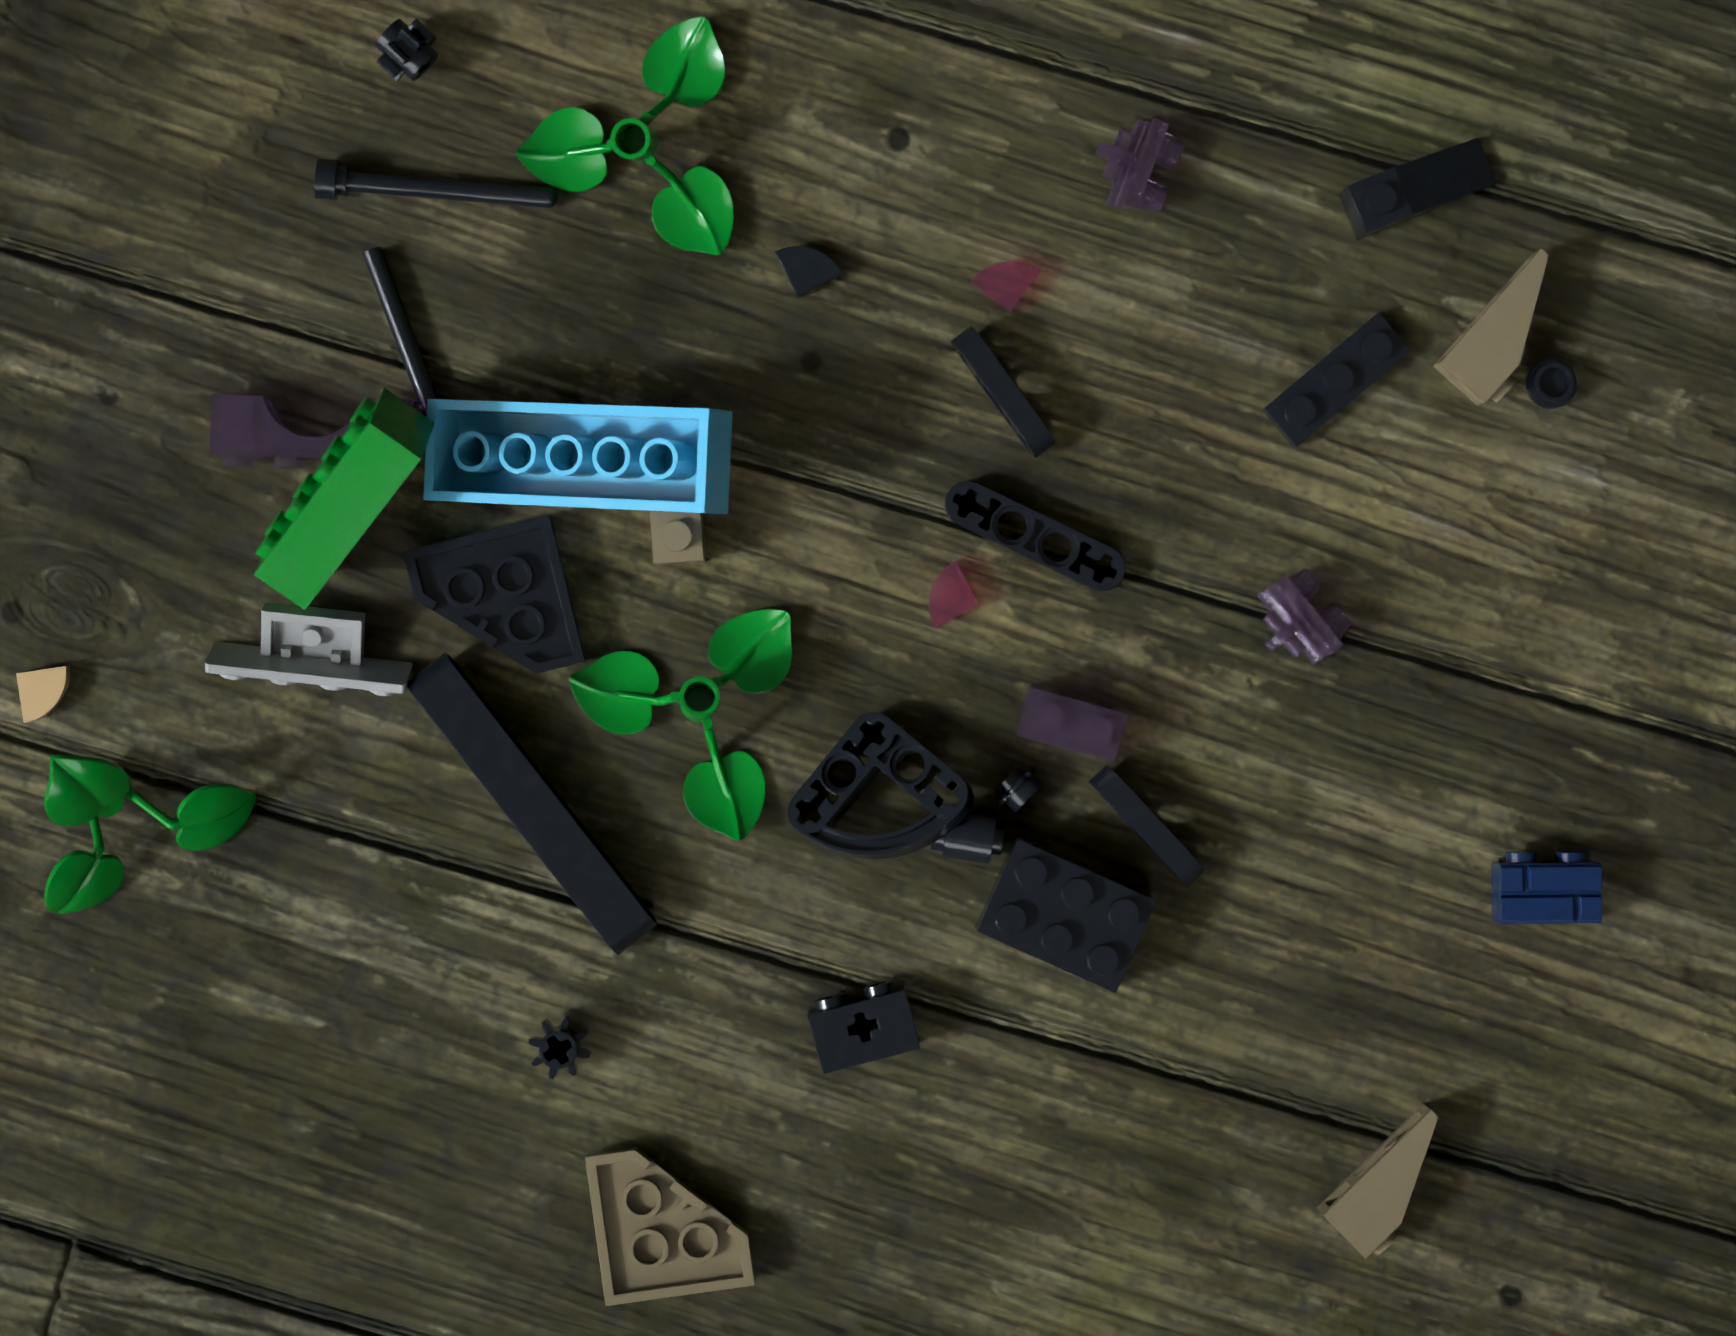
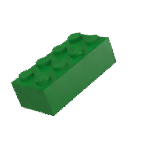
[254,388,435,610]

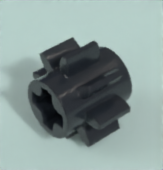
[375,18,438,81]
[528,1016,591,1079]

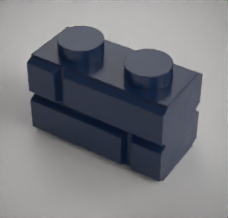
[1491,851,1602,924]

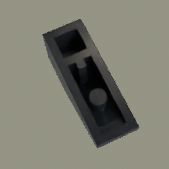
[1338,138,1497,240]

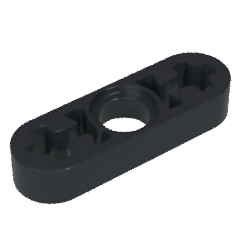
[950,326,1056,458]
[1088,764,1206,887]

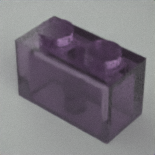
[1014,687,1128,763]

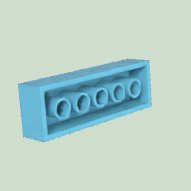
[423,399,732,514]

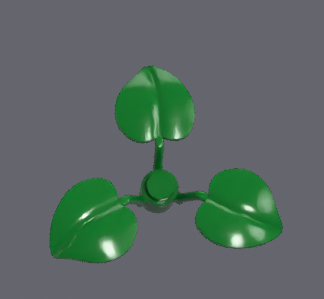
[516,17,734,255]
[569,609,792,841]
[44,755,256,914]

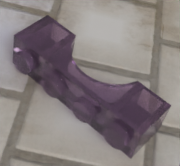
[210,394,420,469]

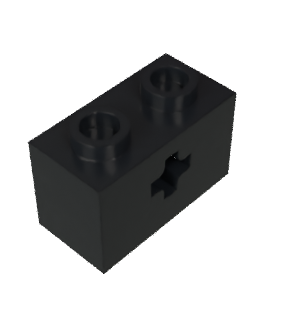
[808,980,920,1074]

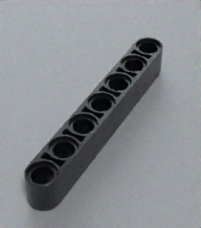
[407,652,658,955]

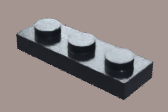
[1262,313,1411,448]

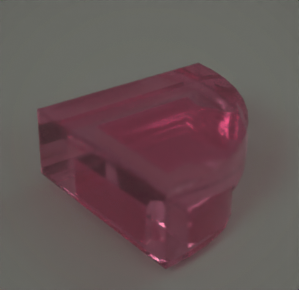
[970,261,1040,313]
[929,561,979,628]

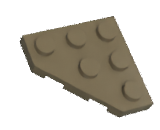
[585,1147,755,1306]

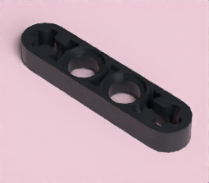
[944,481,1125,591]

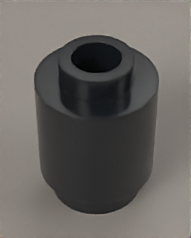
[930,810,1005,864]

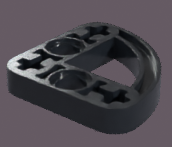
[787,712,974,859]

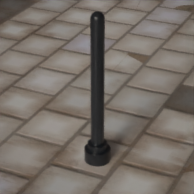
[315,158,558,208]

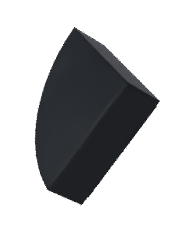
[775,246,842,298]

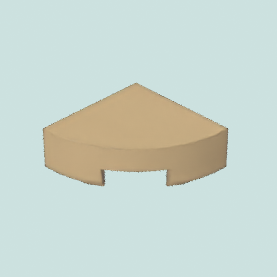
[16,666,70,723]

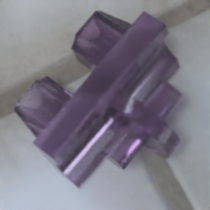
[1095,119,1184,212]
[1257,569,1351,665]

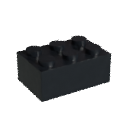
[975,836,1157,993]

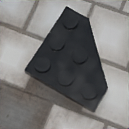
[403,516,587,674]

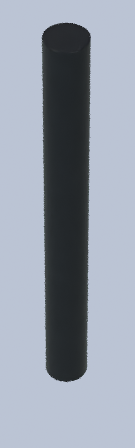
[362,247,438,417]

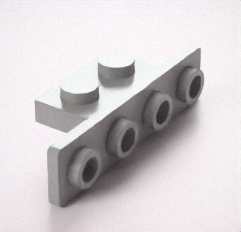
[205,602,413,696]

